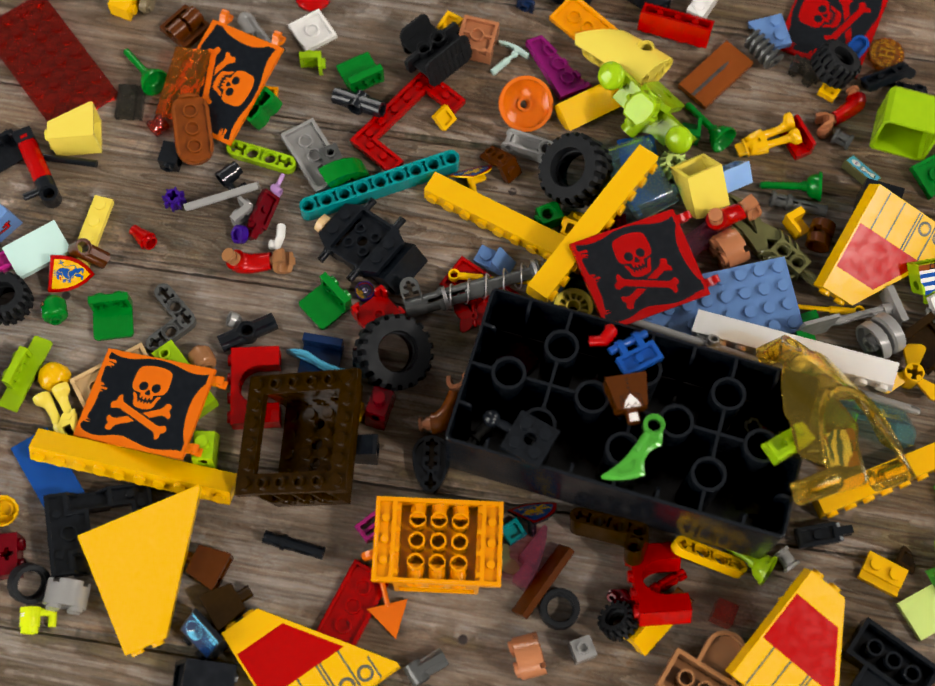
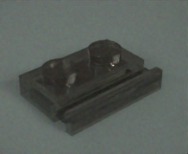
[114,84,146,121]

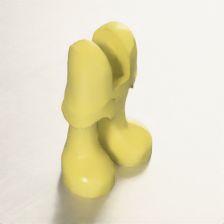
[32,382,79,435]

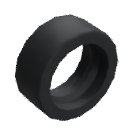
[7,562,51,605]
[539,588,580,630]

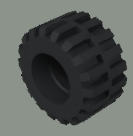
[811,39,862,89]
[0,271,34,326]

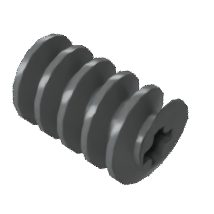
[744,29,784,69]

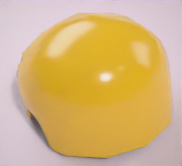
[38,362,71,392]
[0,495,19,527]

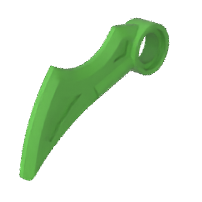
[601,414,665,481]

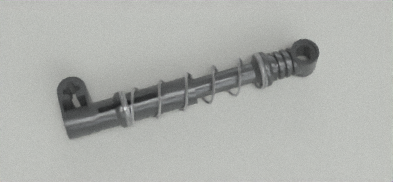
[399,259,547,317]

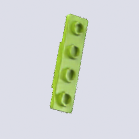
[0,336,53,413]

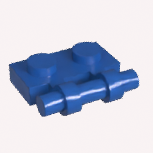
[607,329,664,374]

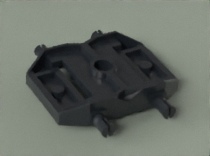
[317,197,406,283]

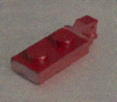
[247,188,280,241]

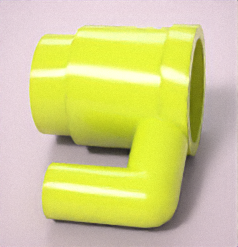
[19,606,57,635]

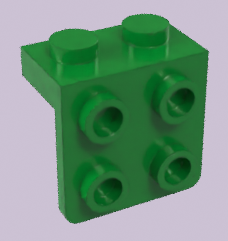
[299,272,352,330]
[88,291,134,341]

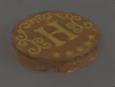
[867,38,904,70]

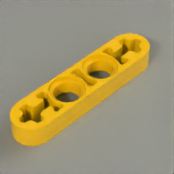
[671,536,747,579]

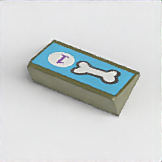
[841,154,882,185]

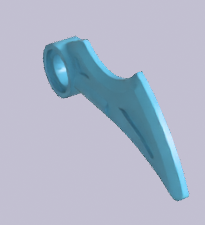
[286,349,344,371]

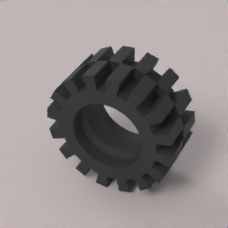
[597,600,638,642]

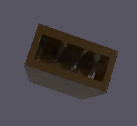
[199,583,254,633]

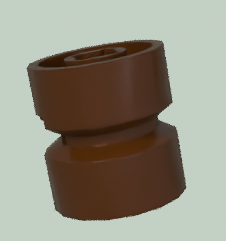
[805,217,836,253]

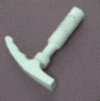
[490,40,529,75]

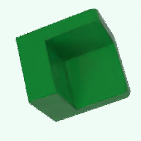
[682,118,702,146]

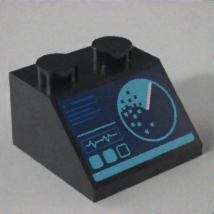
[180,608,229,661]

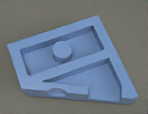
[747,13,792,51]

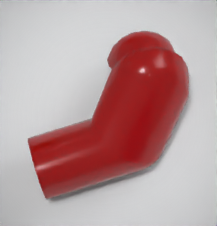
[588,324,617,346]

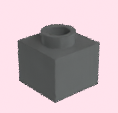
[318,143,343,165]

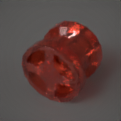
[146,113,170,137]

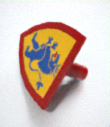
[48,255,95,292]

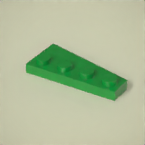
[909,154,935,200]

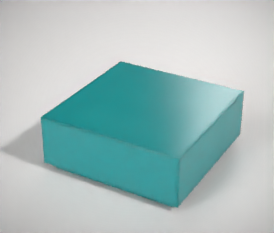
[503,517,527,546]

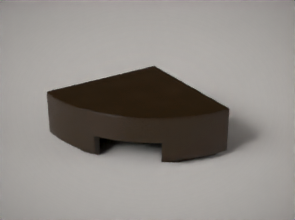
[894,545,916,575]

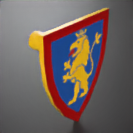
[448,165,492,192]

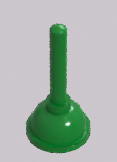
[123,49,169,96]
[685,102,736,153]
[760,171,823,202]

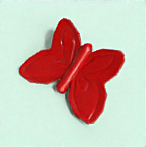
[454,300,488,333]

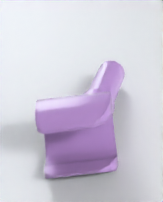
[270,173,285,197]

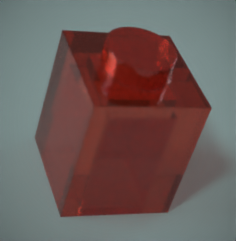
[708,597,739,629]

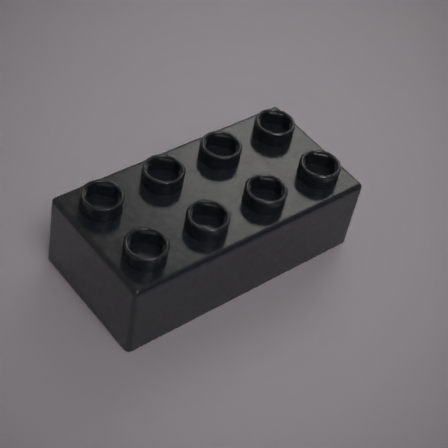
[445,288,819,559]

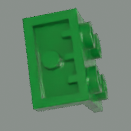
[336,52,384,92]

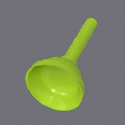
[725,549,778,586]

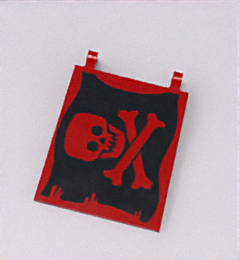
[779,0,888,79]
[569,209,721,325]

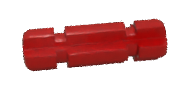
[648,568,687,593]

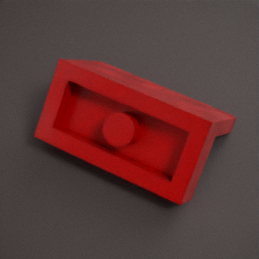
[779,114,816,161]

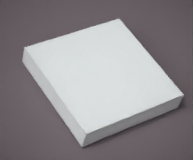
[288,9,337,51]

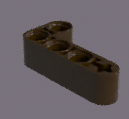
[570,508,649,566]

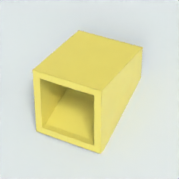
[44,101,102,156]
[670,153,730,219]

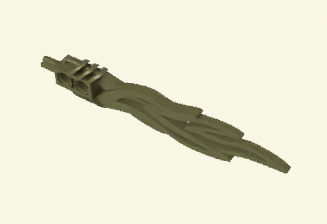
[655,143,818,288]

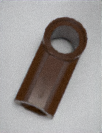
[68,238,110,269]

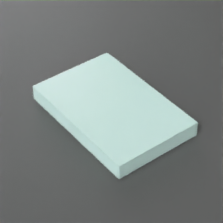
[2,220,69,279]

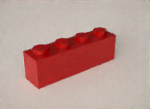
[637,2,715,49]

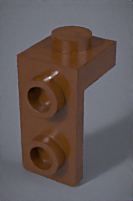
[479,146,522,184]

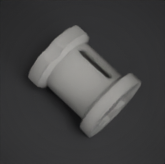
[772,545,800,573]

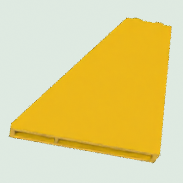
[77,485,202,657]

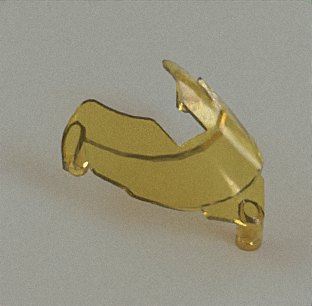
[756,335,916,506]

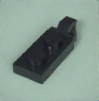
[794,521,854,550]

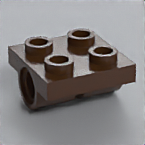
[159,4,210,51]

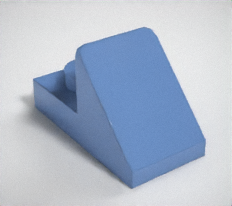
[473,245,516,276]

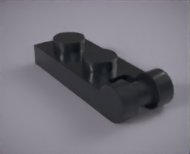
[860,61,916,92]

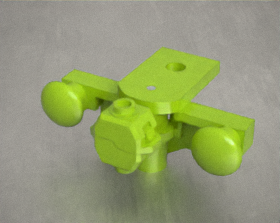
[598,61,697,154]

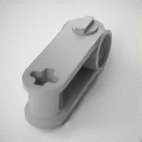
[501,128,553,163]

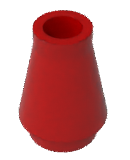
[129,225,157,250]

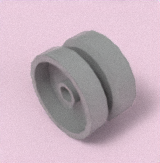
[855,312,906,359]

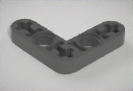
[145,283,197,353]

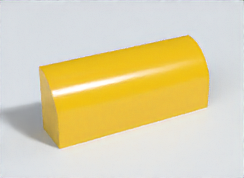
[553,84,621,131]

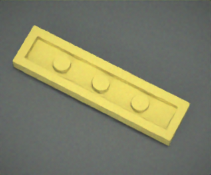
[77,195,114,268]

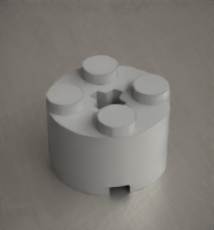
[43,577,91,615]

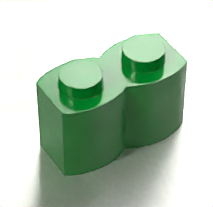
[246,86,283,130]

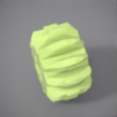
[657,151,686,182]

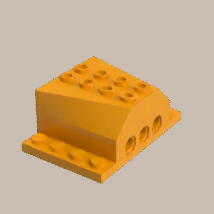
[371,496,504,595]

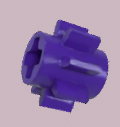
[162,187,187,212]

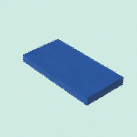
[11,427,85,507]

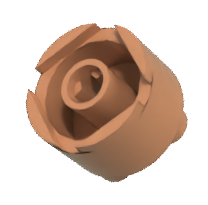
[708,226,750,270]
[508,632,548,681]

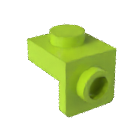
[299,50,326,76]

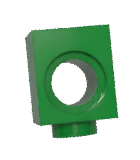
[533,201,564,229]

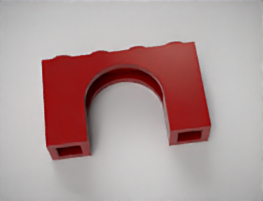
[227,346,281,430]
[624,542,692,627]

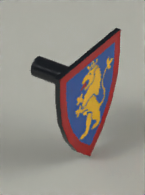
[507,502,557,537]

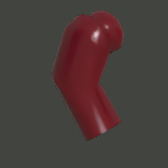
[606,589,635,608]

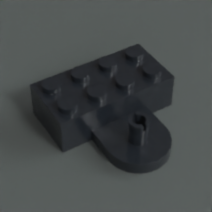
[841,617,935,686]

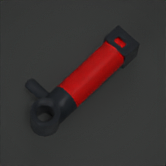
[11,126,62,209]

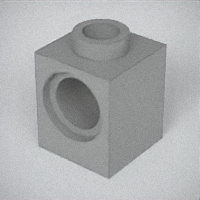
[567,634,598,666]

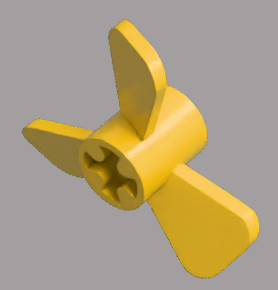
[883,344,935,401]

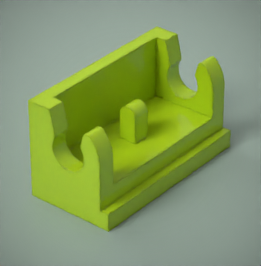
[761,422,816,466]

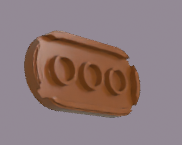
[171,93,214,166]

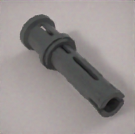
[768,190,828,217]

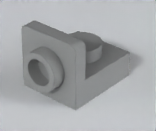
[230,196,254,226]

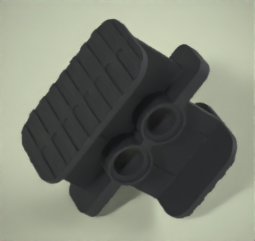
[400,14,472,87]

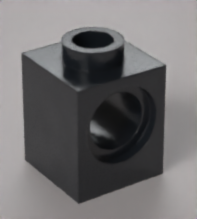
[158,140,182,172]

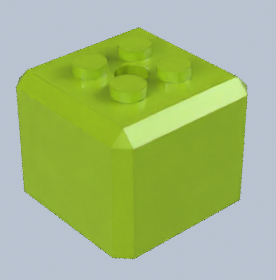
[869,86,935,161]

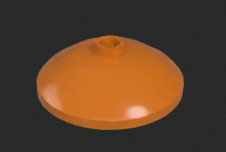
[498,76,553,132]

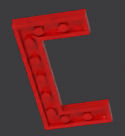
[350,72,466,171]

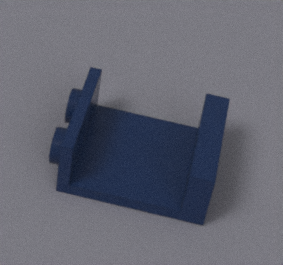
[297,332,344,373]

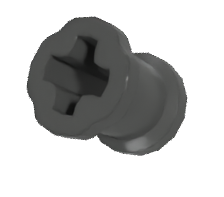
[830,128,855,151]

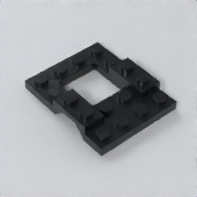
[43,483,153,578]

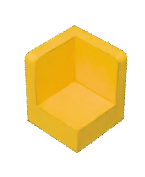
[782,206,809,240]

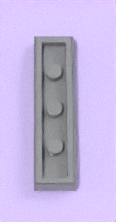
[183,182,260,211]

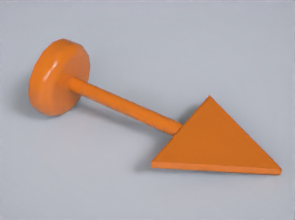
[361,549,408,639]

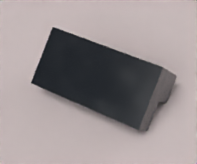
[372,242,428,296]

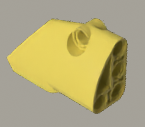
[575,29,673,86]

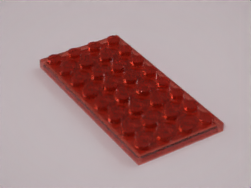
[0,0,119,121]

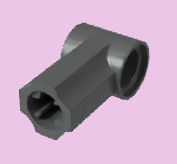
[403,648,449,686]

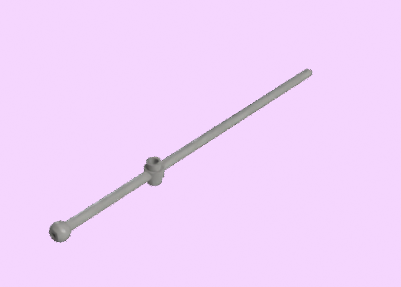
[631,320,921,415]

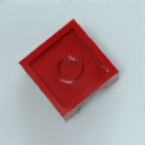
[351,284,406,339]

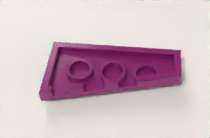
[525,35,592,101]

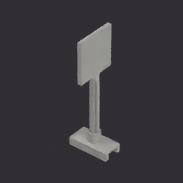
[794,285,909,335]

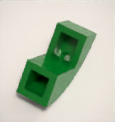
[318,157,371,188]

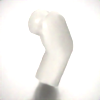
[268,223,286,250]

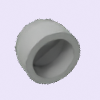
[226,311,242,328]

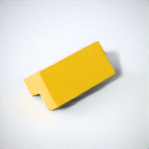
[623,623,674,656]

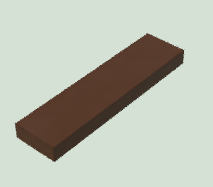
[511,544,575,620]

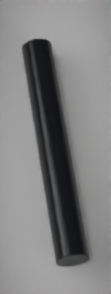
[42,153,98,168]

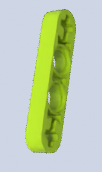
[226,140,297,174]

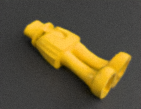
[734,112,802,158]

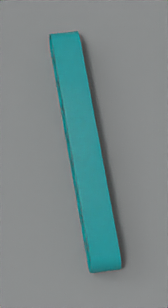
[299,150,459,221]

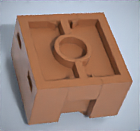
[458,15,500,65]

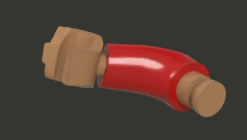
[222,248,295,274]

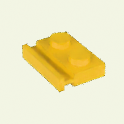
[857,551,909,598]

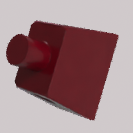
[365,386,396,431]

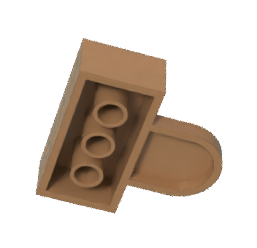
[655,630,745,686]

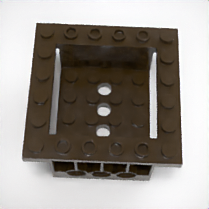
[234,368,363,507]

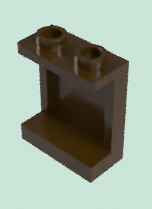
[904,312,935,375]

